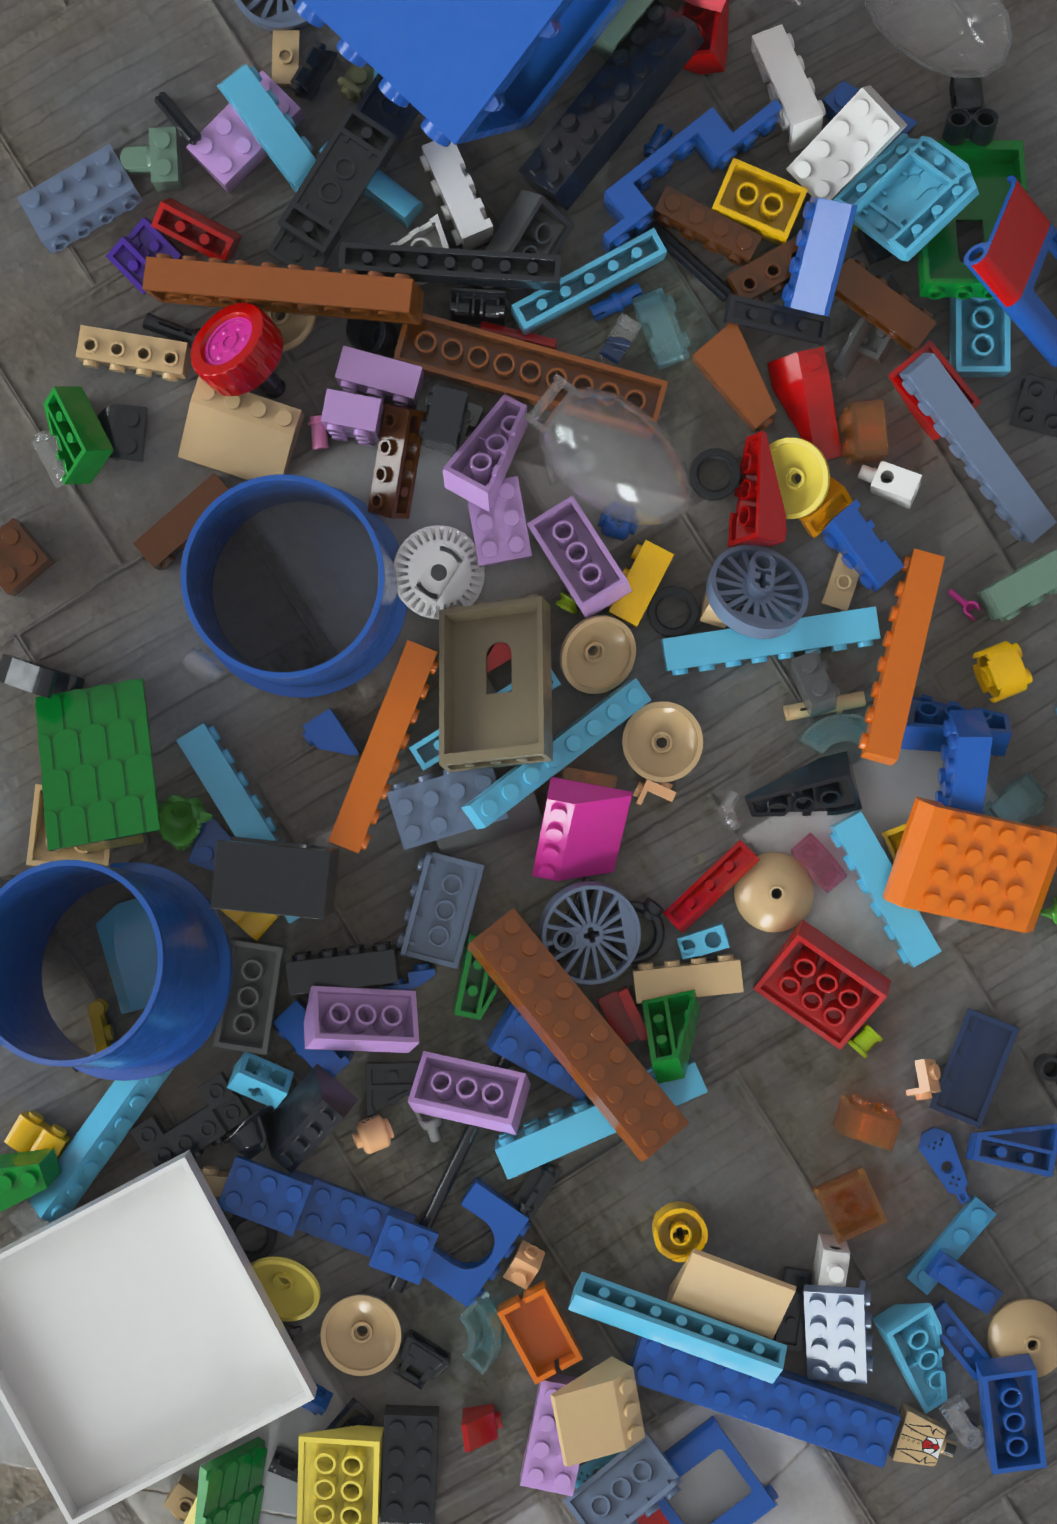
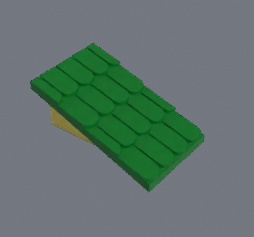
[35,678,161,852]
[184,1436,267,1524]

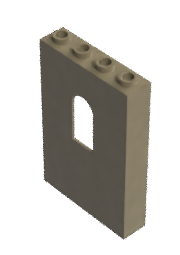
[439,594,553,772]

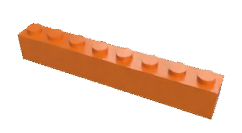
[858,548,945,766]
[328,640,439,854]

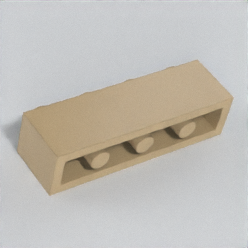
[632,954,744,1004]

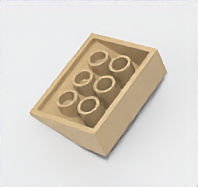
[178,376,305,480]
[666,1248,796,1340]

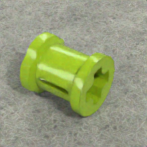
[847,1023,883,1059]

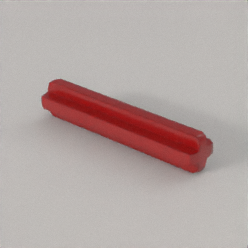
[479,321,557,350]

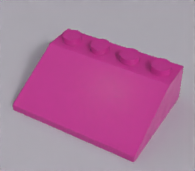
[532,777,632,881]

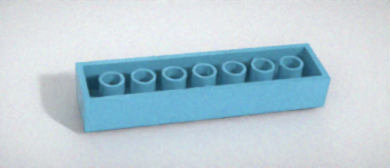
[495,1054,708,1180]

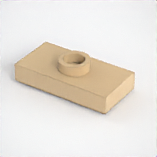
[272,30,301,87]
[821,552,860,611]

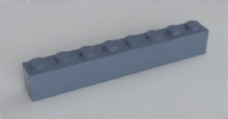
[899,353,1057,543]

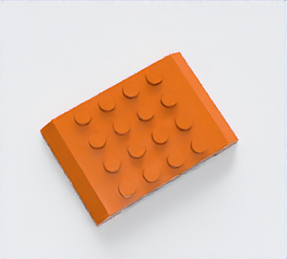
[882,797,1057,933]

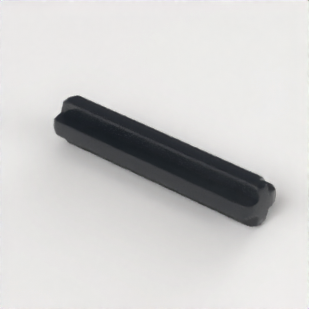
[154,92,201,145]

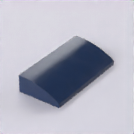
[929,1008,1020,1128]

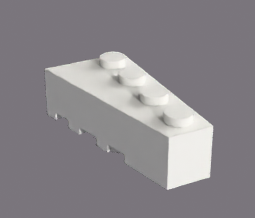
[751,24,826,153]
[419,141,494,250]

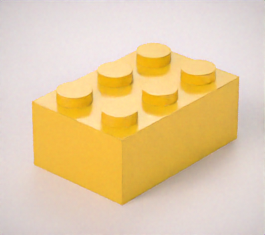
[712,158,808,246]

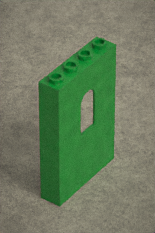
[917,140,1028,299]

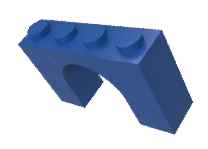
[423,1177,531,1307]

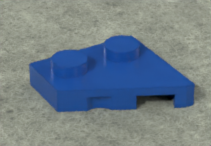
[188,816,231,871]

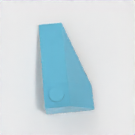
[872,1303,948,1414]

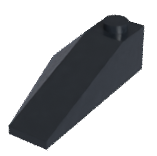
[745,751,862,817]

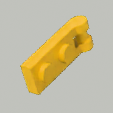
[88,998,114,1053]

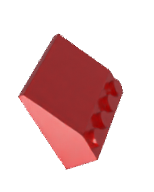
[753,920,891,1050]

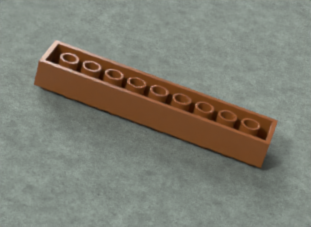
[142,253,424,325]
[393,313,668,439]
[467,908,689,1162]

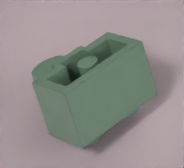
[120,127,184,191]

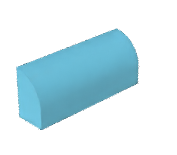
[319,141,424,229]

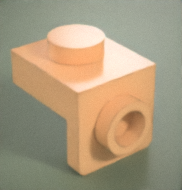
[633,779,677,805]
[906,1059,941,1100]
[503,1240,545,1290]

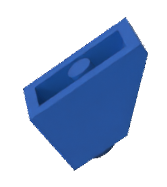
[302,708,361,756]

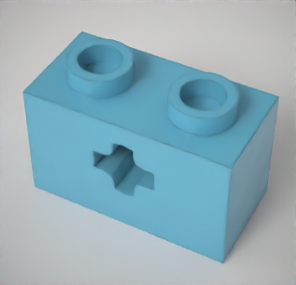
[227,1052,294,1109]

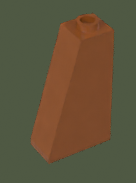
[691,324,777,432]

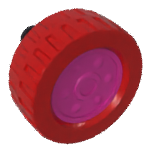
[190,302,286,398]

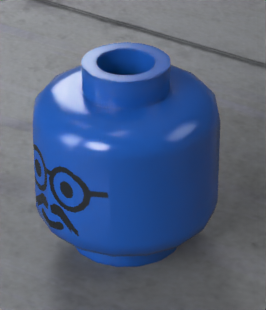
[598,502,639,541]

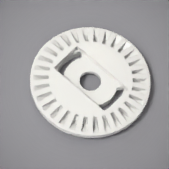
[393,525,485,619]

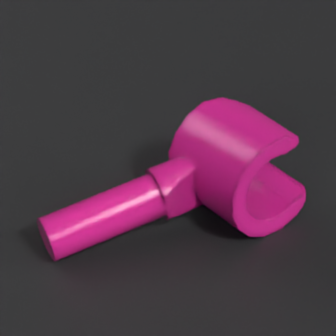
[947,588,982,621]

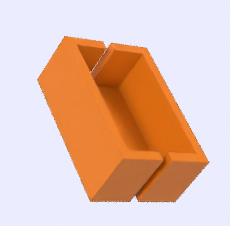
[497,1280,583,1385]

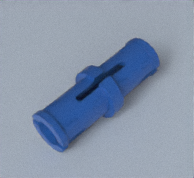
[589,282,645,322]

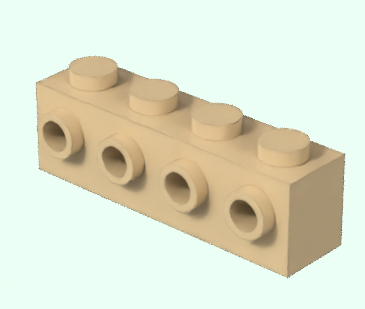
[75,325,191,382]

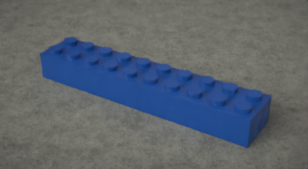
[629,1335,901,1468]

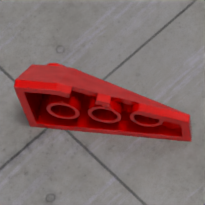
[678,0,729,75]
[767,346,842,460]
[728,431,787,548]

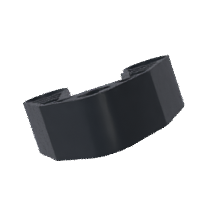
[0,654,85,699]

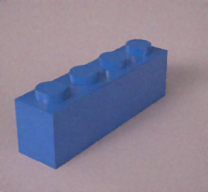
[901,694,1012,756]

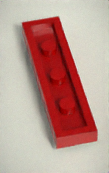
[663,840,760,934]

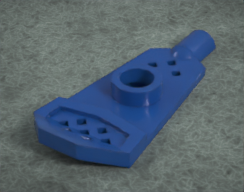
[918,1126,970,1205]

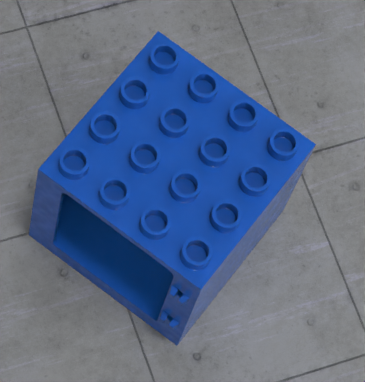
[294,0,627,147]

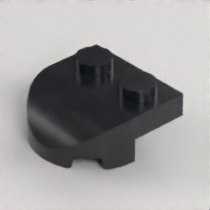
[97,404,148,462]

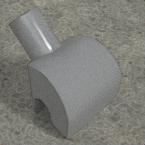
[415,1112,442,1142]

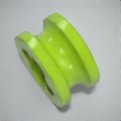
[555,591,578,614]

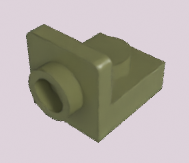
[337,63,374,102]

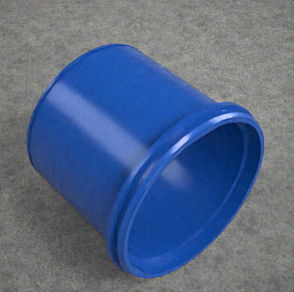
[181,474,407,698]
[0,860,233,1081]

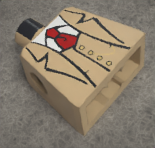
[889,1403,957,1466]

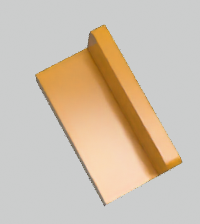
[798,476,853,538]

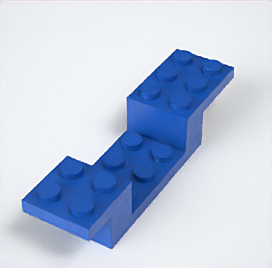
[602,99,783,253]
[218,1155,439,1285]

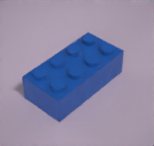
[935,710,993,814]
[486,1002,586,1101]
[975,1353,1047,1475]

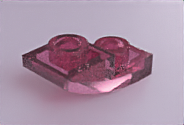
[791,832,847,893]

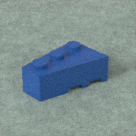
[821,499,904,593]
[965,1123,1057,1177]

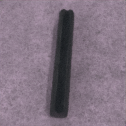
[648,221,733,302]

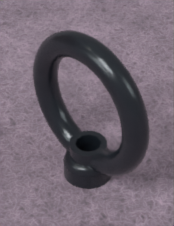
[604,897,665,964]

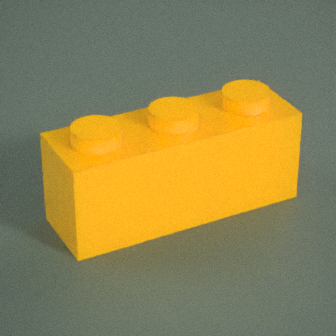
[608,540,674,628]

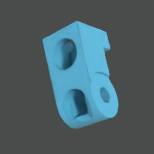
[676,921,730,959]

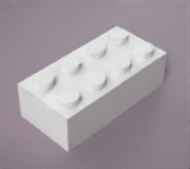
[786,85,907,200]

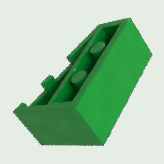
[43,386,114,485]
[452,932,498,1020]
[642,990,700,1084]
[0,1148,61,1212]

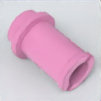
[308,415,329,450]

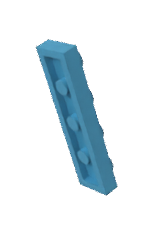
[905,1195,996,1295]

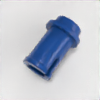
[643,124,673,158]

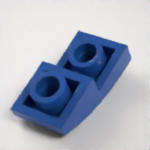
[383,963,436,991]

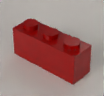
[151,198,242,263]

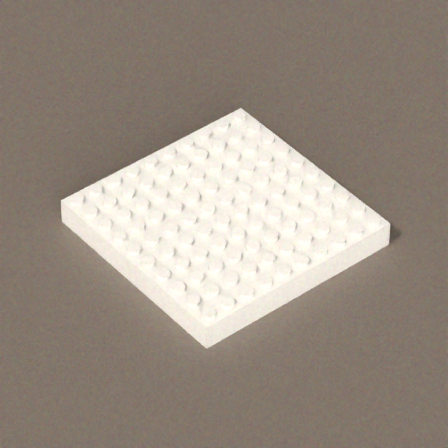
[0,1150,317,1524]

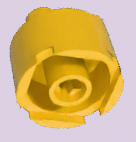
[972,641,1033,703]
[652,1201,708,1262]

